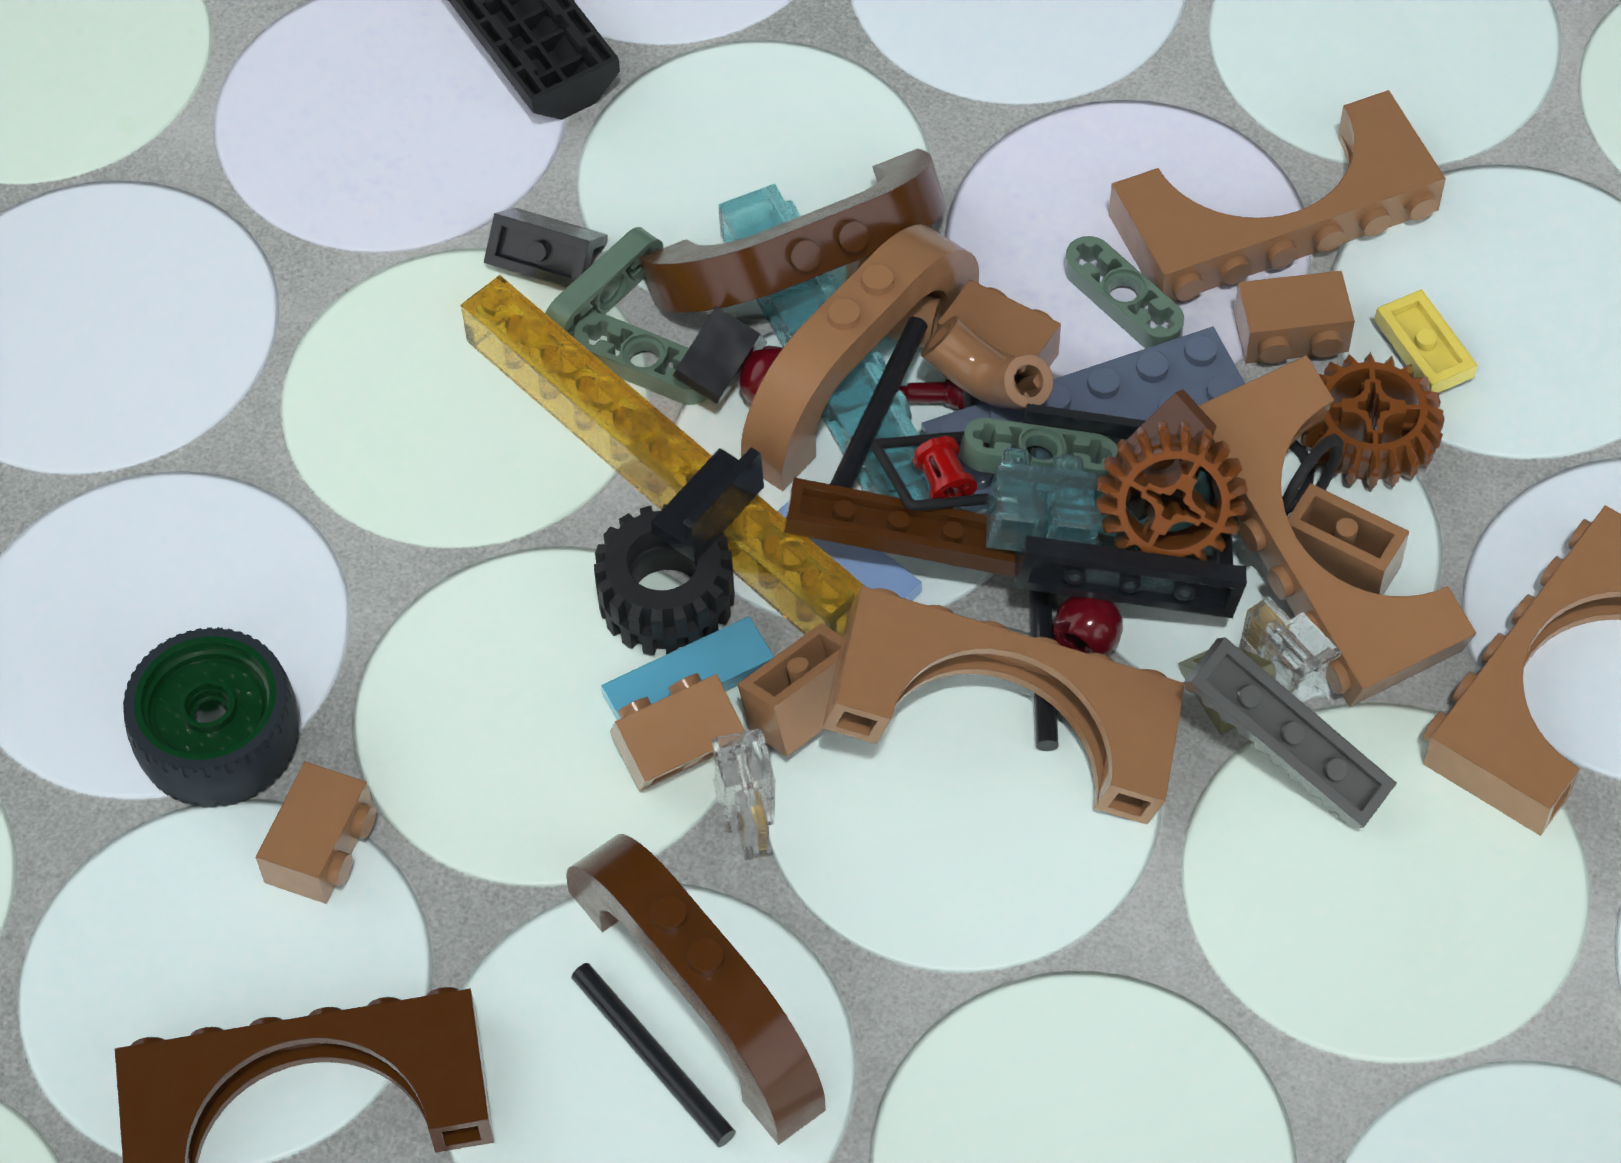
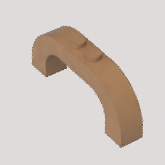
[741,224,979,492]

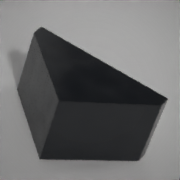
[672,306,767,404]

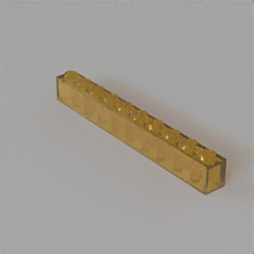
[460,275,866,636]

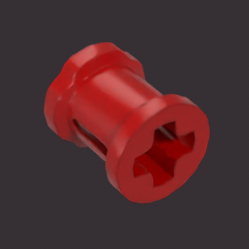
[912,436,977,499]

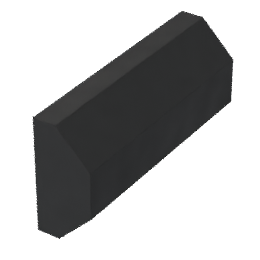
[448,0,620,120]

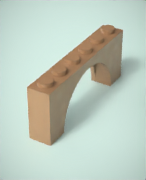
[1109,90,1446,302]
[1198,355,1476,707]
[1423,505,1621,836]
[822,586,1185,824]

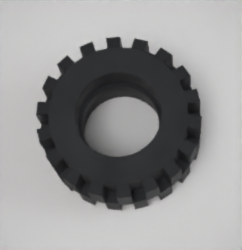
[594,504,735,655]

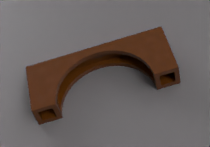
[114,987,495,1163]

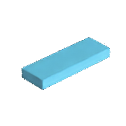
[601,616,774,720]

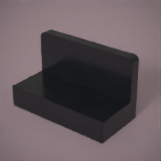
[483,208,608,287]
[651,447,764,562]

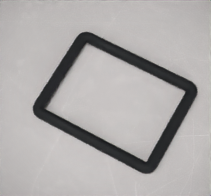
[871,431,1015,511]

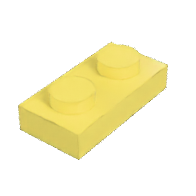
[1374,289,1478,393]

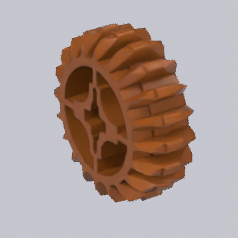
[1301,352,1445,490]
[1096,420,1248,561]

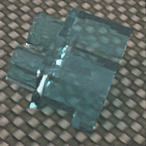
[986,448,1102,552]

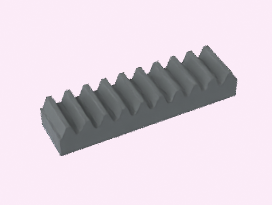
[1183,637,1397,828]

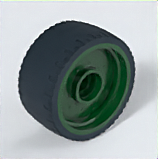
[123,627,299,807]

